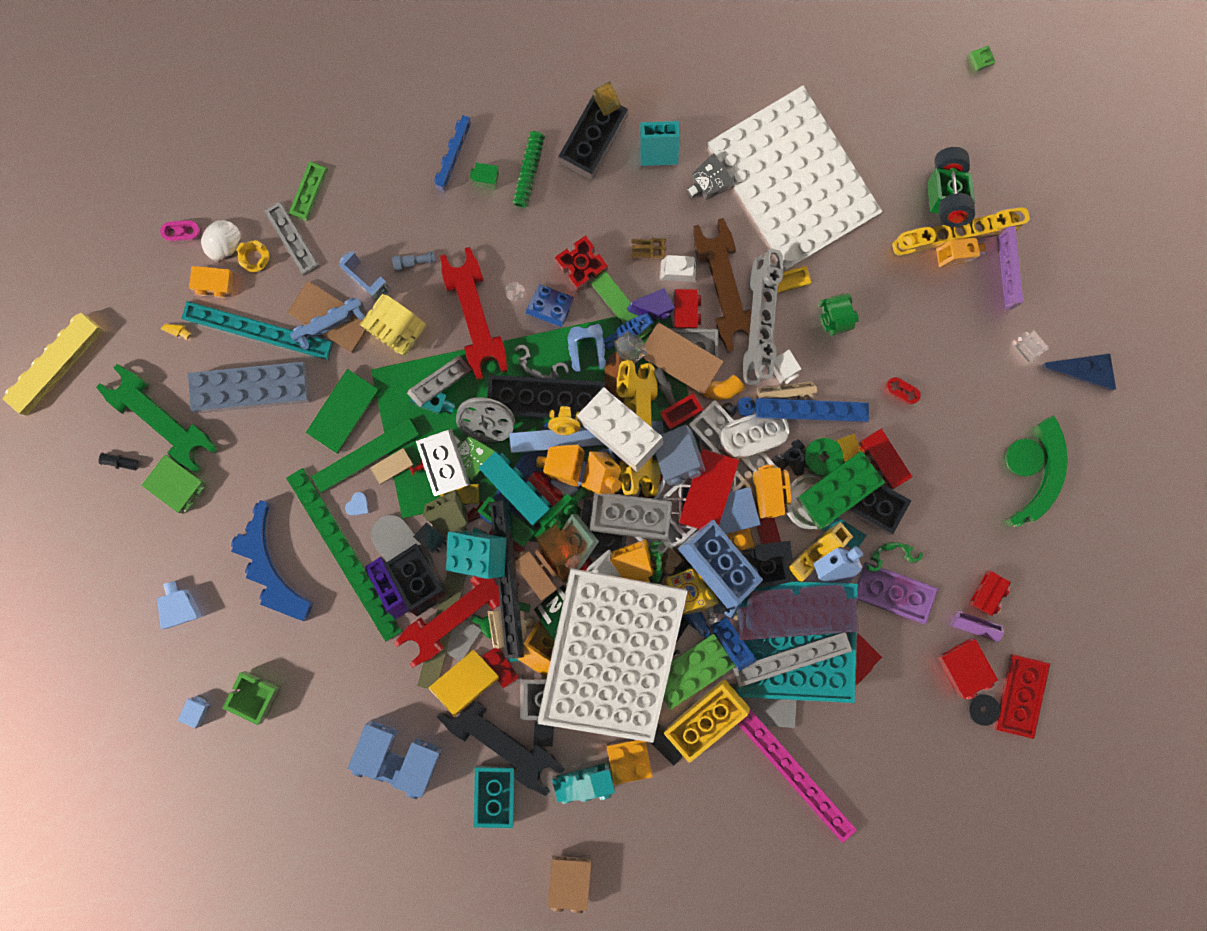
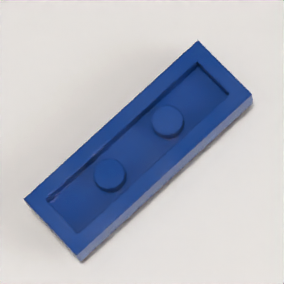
[710,617,756,671]

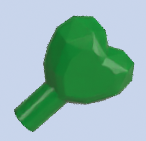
[470,614,492,639]

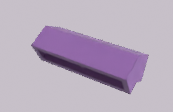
[950,611,1004,642]

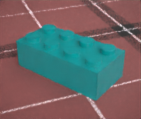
[478,451,551,526]

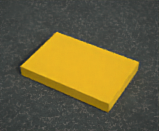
[429,650,499,717]

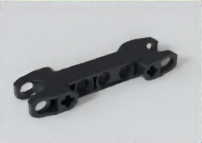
[437,699,566,796]

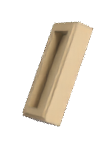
[370,448,414,485]

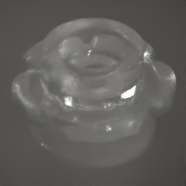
[505,282,524,300]

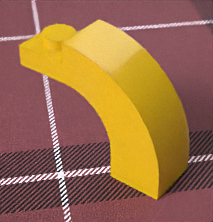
[788,522,853,582]

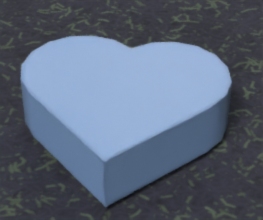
[345,492,369,516]

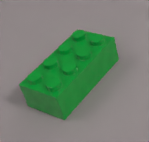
[795,451,885,530]

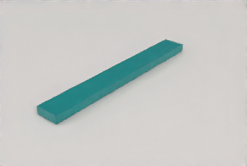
[181,301,334,360]

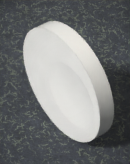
[785,474,834,530]

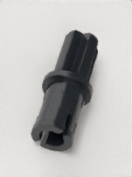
[98,452,139,471]

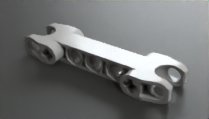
[743,249,783,385]

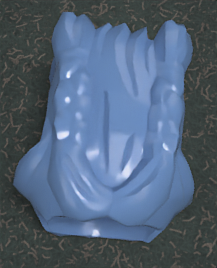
[567,324,606,372]

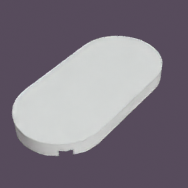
[720,413,790,459]

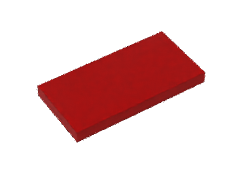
[679,449,739,530]
[995,654,1051,739]

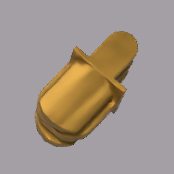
[631,237,667,260]

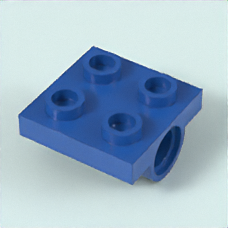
[526,284,574,327]

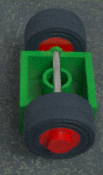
[927,147,975,227]

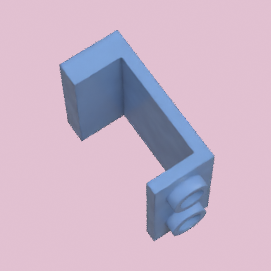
[339,251,391,301]

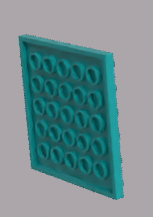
[737,582,858,703]

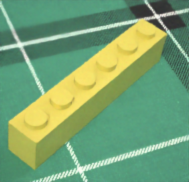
[2,312,104,416]

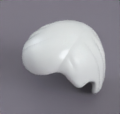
[201,220,241,261]

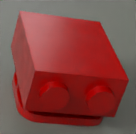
[856,632,882,685]
[937,638,998,700]

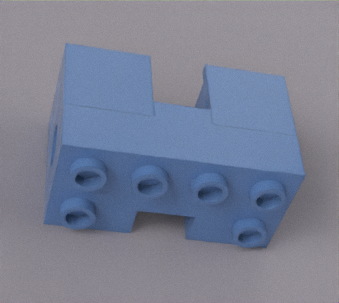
[347,720,443,799]

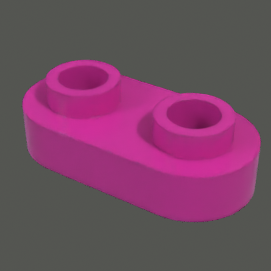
[160,220,200,242]

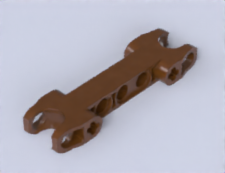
[693,218,752,353]

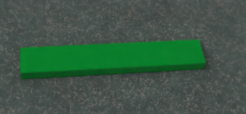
[311,418,420,493]

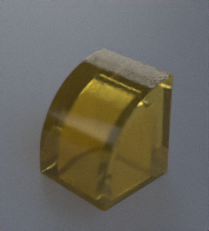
[593,81,621,116]

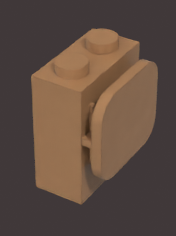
[514,549,558,601]
[548,856,591,913]

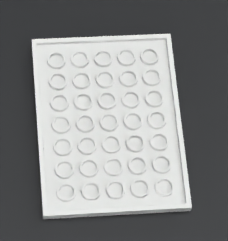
[707,86,882,271]
[538,568,688,743]

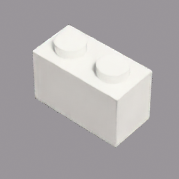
[773,350,801,384]

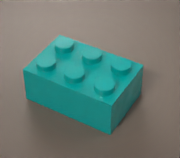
[446,530,506,579]
[473,765,515,828]

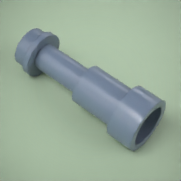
[392,251,436,271]

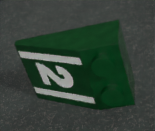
[534,585,566,640]

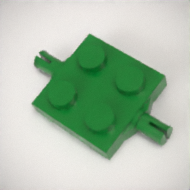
[533,489,587,540]

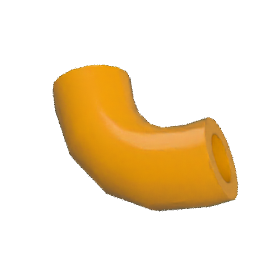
[697,375,745,401]

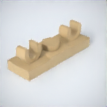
[757,381,817,400]

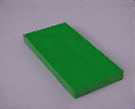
[305,369,380,454]

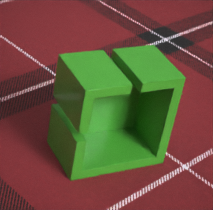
[223,671,280,725]

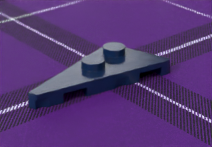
[1043,353,1116,391]

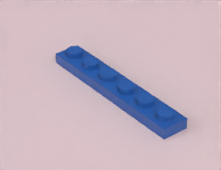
[756,398,869,422]

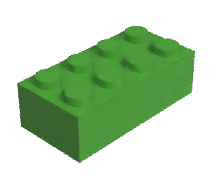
[663,633,735,710]

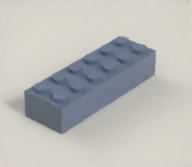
[188,362,311,413]

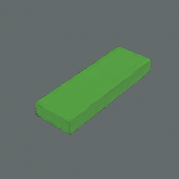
[289,161,328,221]

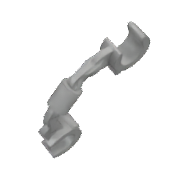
[515,345,569,379]

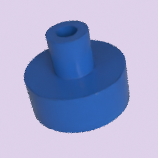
[736,397,756,417]

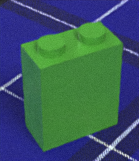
[141,455,206,514]

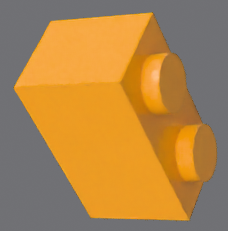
[189,266,234,298]

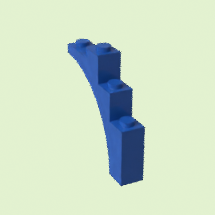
[231,500,314,621]

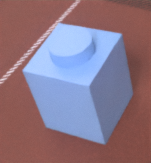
[178,696,210,728]

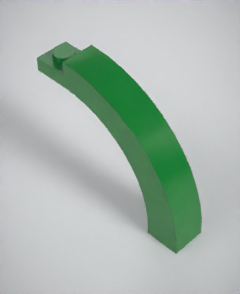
[1005,415,1068,527]

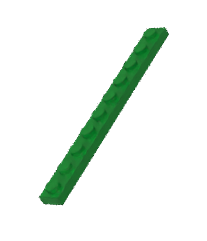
[286,468,402,642]

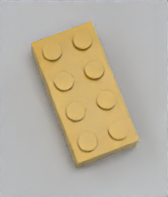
[664,679,750,763]

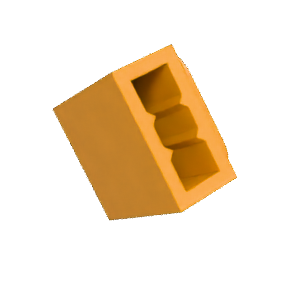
[753,465,791,519]

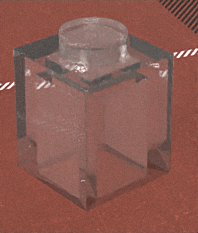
[614,331,648,363]
[1015,331,1049,363]

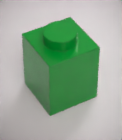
[470,162,499,189]

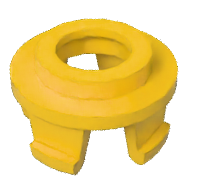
[236,240,270,272]
[548,406,581,435]

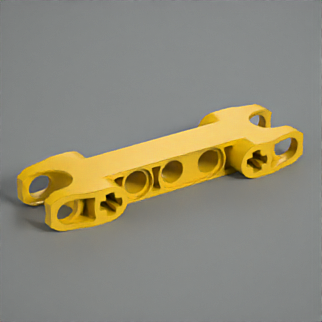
[892,207,1030,256]
[617,360,660,497]

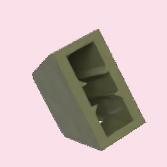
[423,489,468,535]

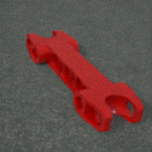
[440,247,508,381]
[393,576,520,668]

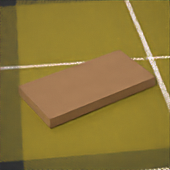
[287,281,367,353]
[638,322,724,395]

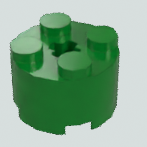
[819,293,859,336]
[803,437,843,477]

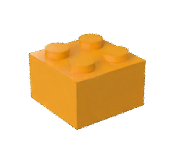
[606,739,653,785]

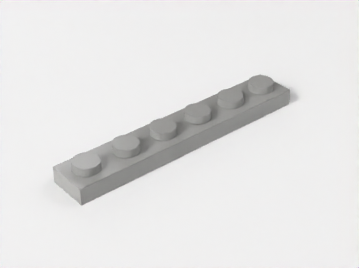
[733,632,852,687]

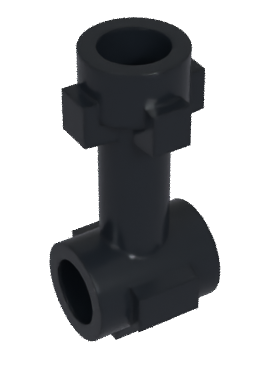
[771,439,805,471]

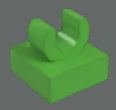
[969,45,995,71]

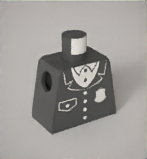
[686,153,734,200]

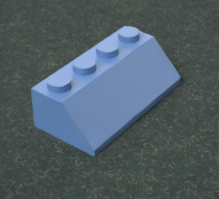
[678,520,763,609]

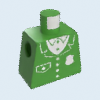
[454,435,495,481]

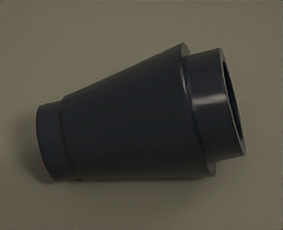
[785,448,805,476]

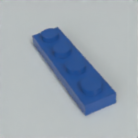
[434,115,471,192]

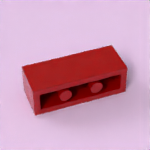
[859,428,913,490]

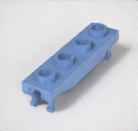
[290,298,365,350]

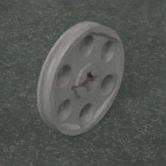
[456,397,515,443]

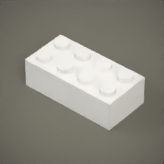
[577,388,664,472]

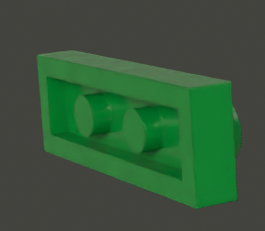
[477,496,536,547]

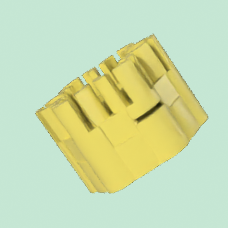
[359,294,427,356]

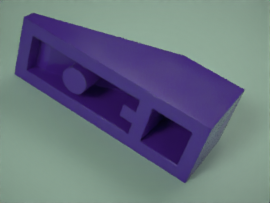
[365,557,409,619]

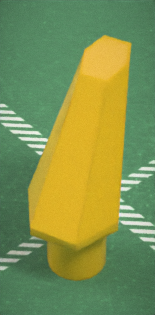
[161,324,192,340]

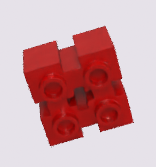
[555,235,608,292]

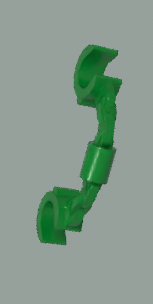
[648,541,663,584]
[865,542,923,573]

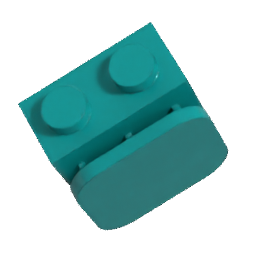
[639,121,680,166]

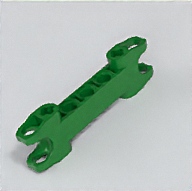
[96,364,219,474]

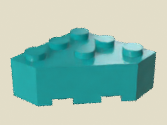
[552,762,615,804]

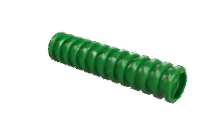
[512,131,545,208]

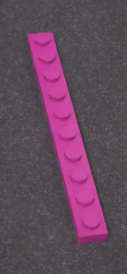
[738,710,857,843]

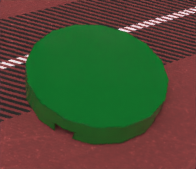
[1005,439,1045,477]

